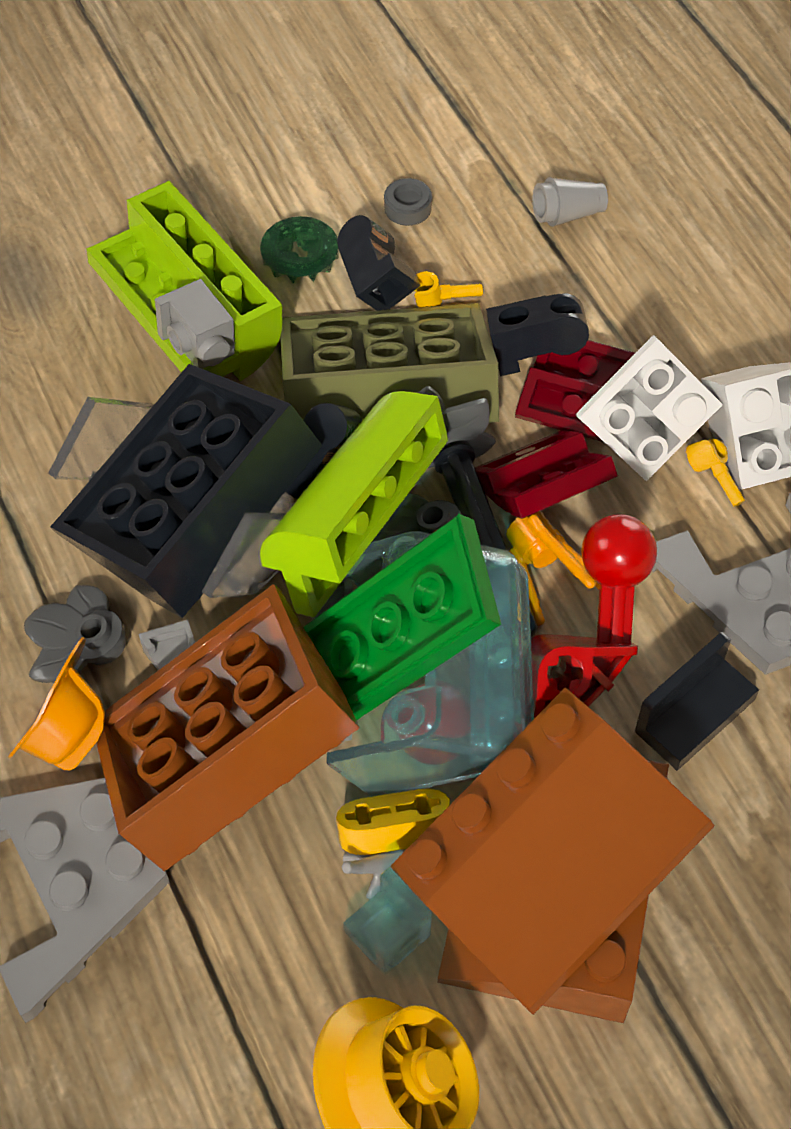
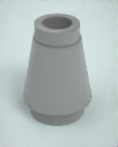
[532,177,608,227]

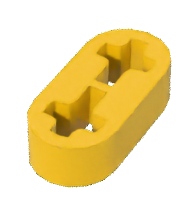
[336,788,450,855]

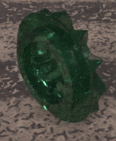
[260,216,339,284]

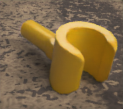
[414,271,483,307]
[686,439,745,507]

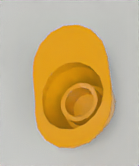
[8,637,105,771]

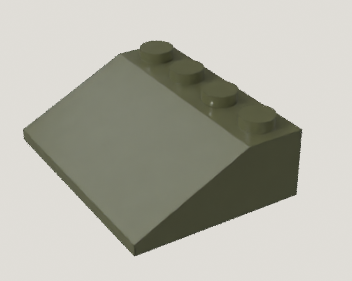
[281,303,499,423]

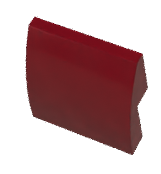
[515,340,635,443]
[475,430,618,519]

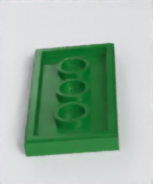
[303,514,501,720]

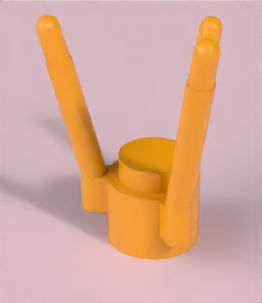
[506,511,600,626]

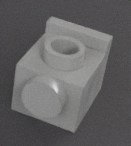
[155,279,234,369]

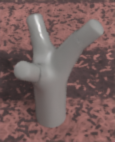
[342,849,406,901]

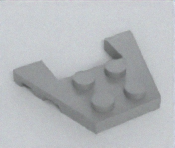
[652,493,791,675]
[0,778,170,1023]

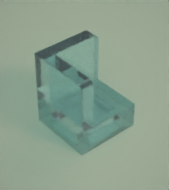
[343,867,431,976]

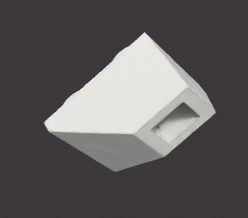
[576,335,723,481]
[701,362,791,489]

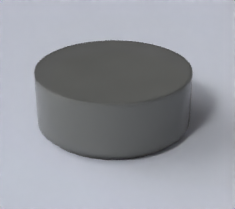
[384,178,432,226]

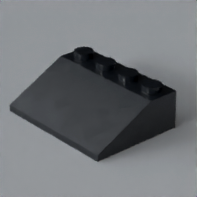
[50,364,323,618]

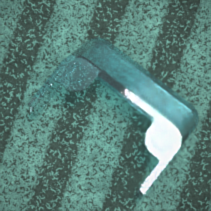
[327,531,534,797]

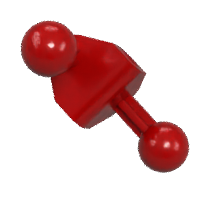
[396,514,657,758]

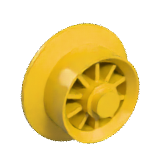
[313,997,479,1129]

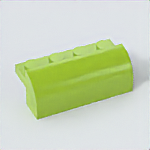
[86,181,282,381]
[260,391,448,617]

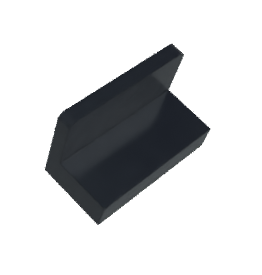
[635,632,759,771]

